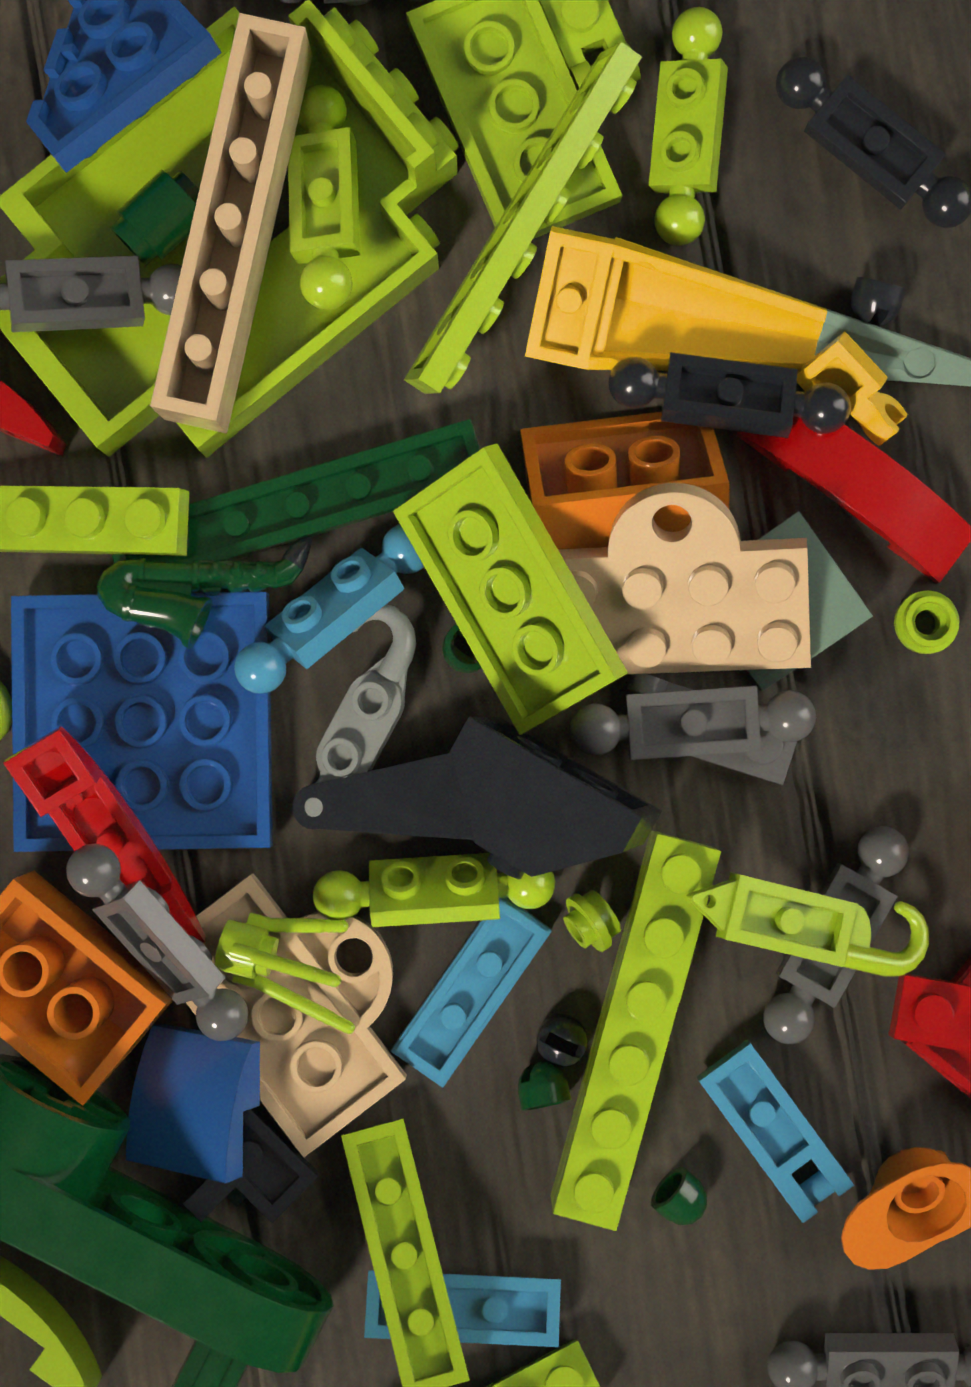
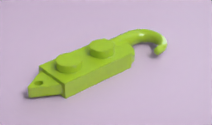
[686,872,929,977]

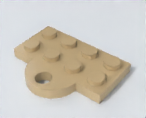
[559,483,811,674]
[186,873,407,1158]

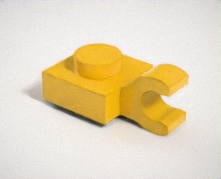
[797,331,908,446]

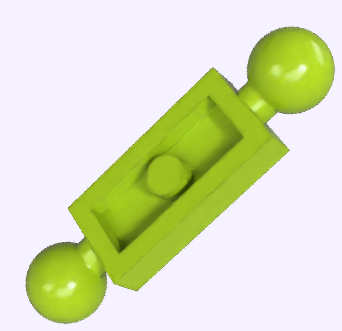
[649,7,728,246]
[288,84,360,310]
[313,853,555,927]

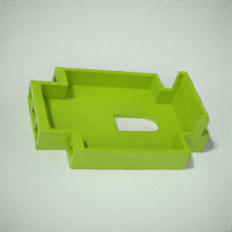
[0,0,459,458]

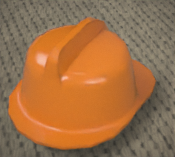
[841,1147,971,1270]

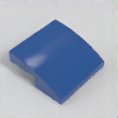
[126,1023,260,1183]

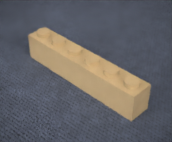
[150,13,313,433]

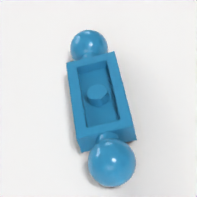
[234,524,424,694]

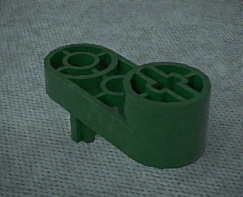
[0,1054,334,1387]

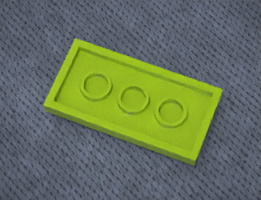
[406,0,622,240]
[393,443,628,735]

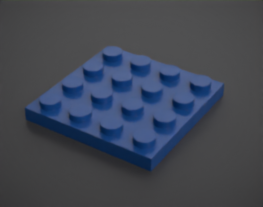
[11,592,273,852]

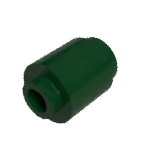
[110,169,199,266]

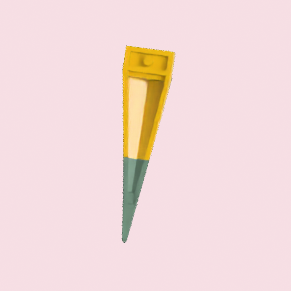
[525,226,971,386]

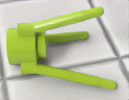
[215,912,355,1034]

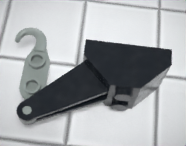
[292,604,662,879]

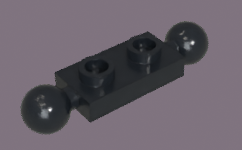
[776,57,971,228]
[608,352,851,438]

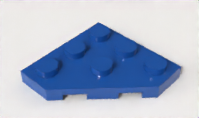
[26,0,222,173]

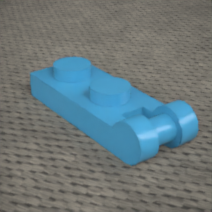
[697,1040,854,1223]

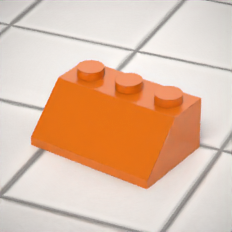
[520,412,729,550]
[0,871,173,1106]

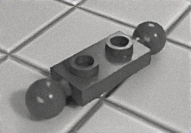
[0,256,182,332]
[570,686,816,760]
[763,826,909,1044]
[66,844,248,1041]
[767,1333,971,1387]

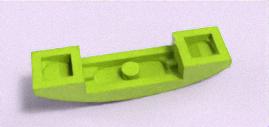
[0,1256,102,1387]

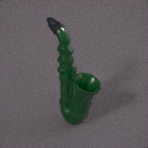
[97,536,312,649]

